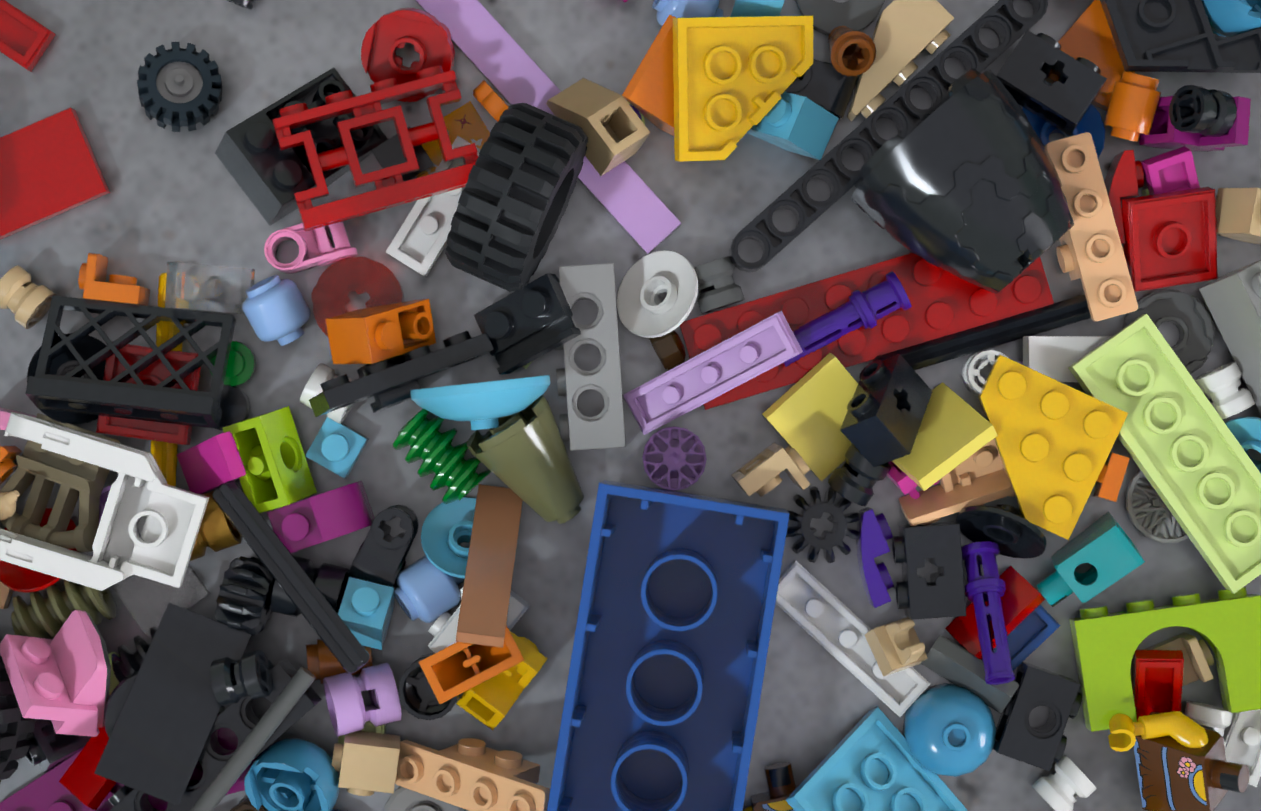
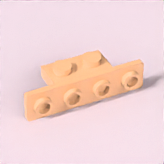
[1045,132,1138,322]
[899,438,1016,526]
[395,738,550,811]

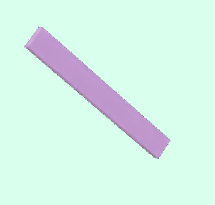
[415,0,681,255]

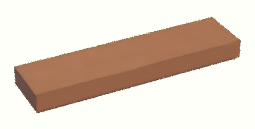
[456,484,523,648]

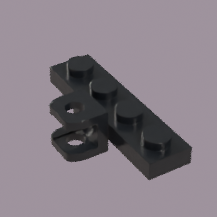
[309,331,494,417]

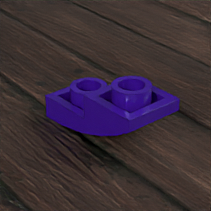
[856,507,894,608]

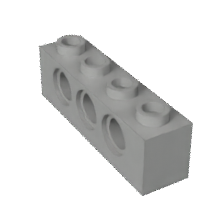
[555,263,626,451]

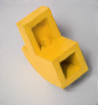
[456,631,548,731]

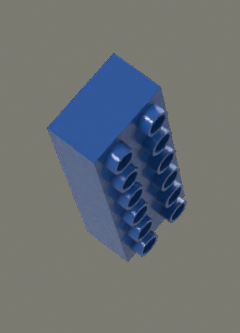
[547,480,790,811]

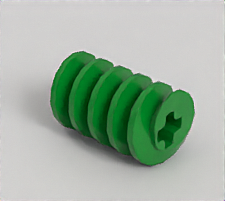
[393,409,491,504]

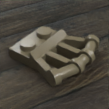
[0,413,120,552]

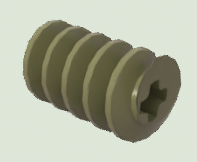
[11,580,117,639]

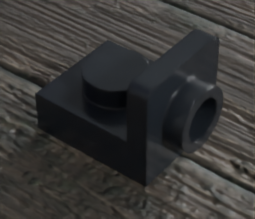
[26,719,91,773]

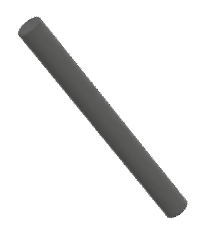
[190,667,316,811]

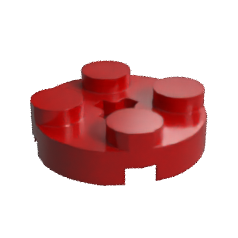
[361,8,455,102]

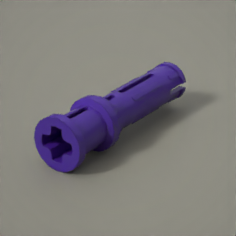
[783,271,912,367]
[961,541,1015,685]

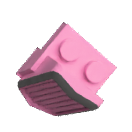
[0,610,111,737]

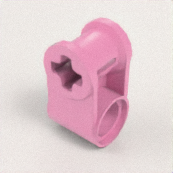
[264,221,358,274]

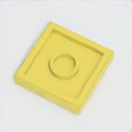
[762,353,858,481]
[892,382,998,491]

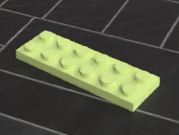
[1068,313,1261,594]

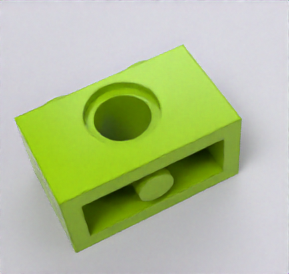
[223,406,317,513]

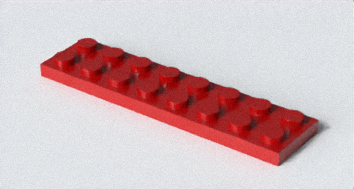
[680,252,1054,410]

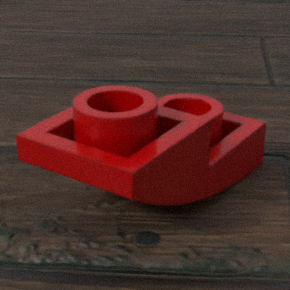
[1104,150,1144,245]

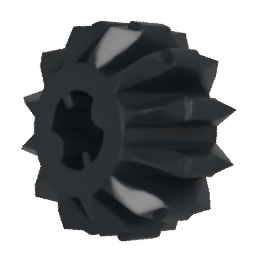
[786,486,861,563]
[215,556,275,636]

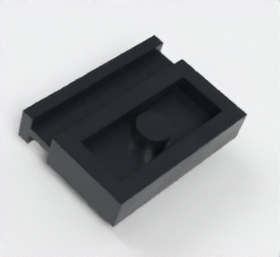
[474,273,581,375]

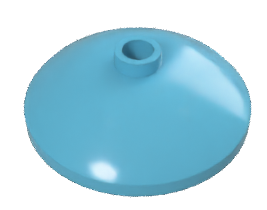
[410,375,551,430]

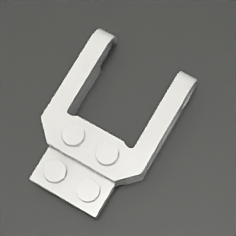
[0,412,210,591]

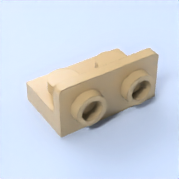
[731,442,811,497]

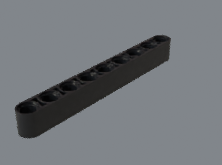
[729,0,1048,272]

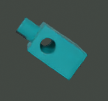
[1036,511,1145,607]

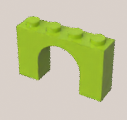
[1069,587,1261,732]

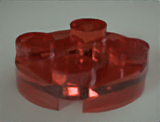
[311,257,404,336]

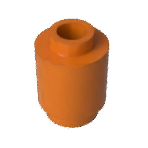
[1104,71,1161,142]

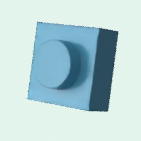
[305,417,369,479]

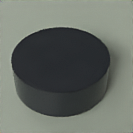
[209,385,250,430]

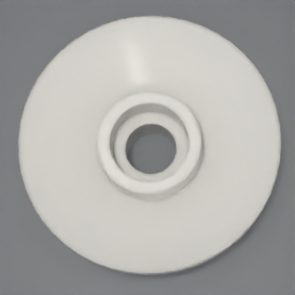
[617,250,698,338]

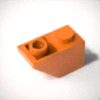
[325,299,436,364]

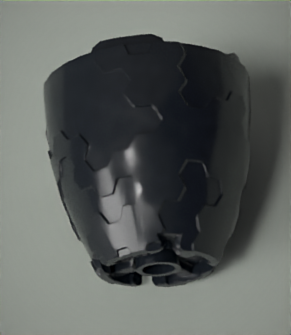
[851,68,1074,294]

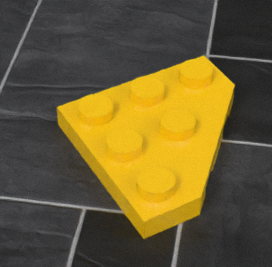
[673,16,813,162]
[978,355,1128,540]

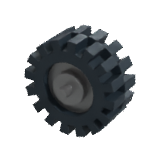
[137,42,222,132]

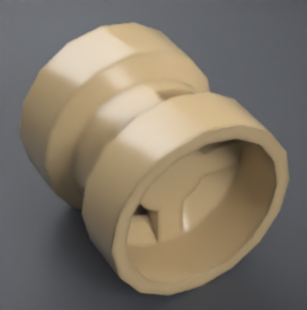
[0,265,56,329]

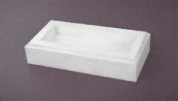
[1023,336,1112,382]

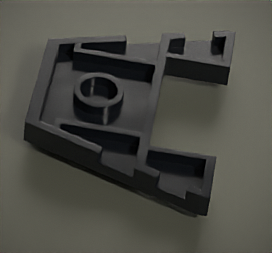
[1100,0,1261,73]

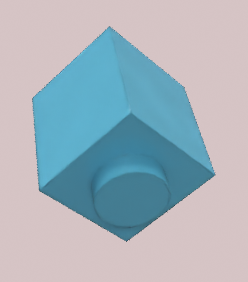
[338,577,394,650]

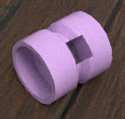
[323,663,402,737]

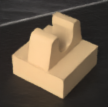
[865,617,928,677]

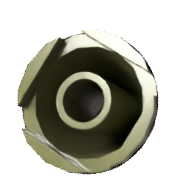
[466,395,584,524]

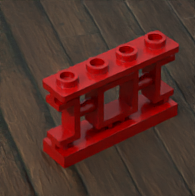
[272,66,478,232]

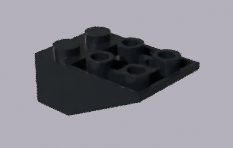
[215,68,388,226]

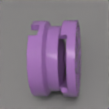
[642,426,707,491]

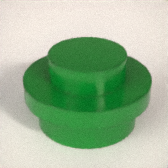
[209,341,255,386]

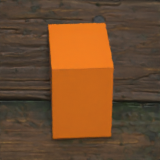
[419,625,524,704]

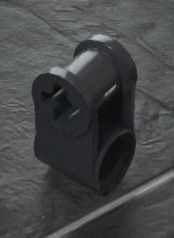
[785,58,858,120]
[348,505,419,589]

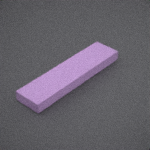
[623,311,803,435]

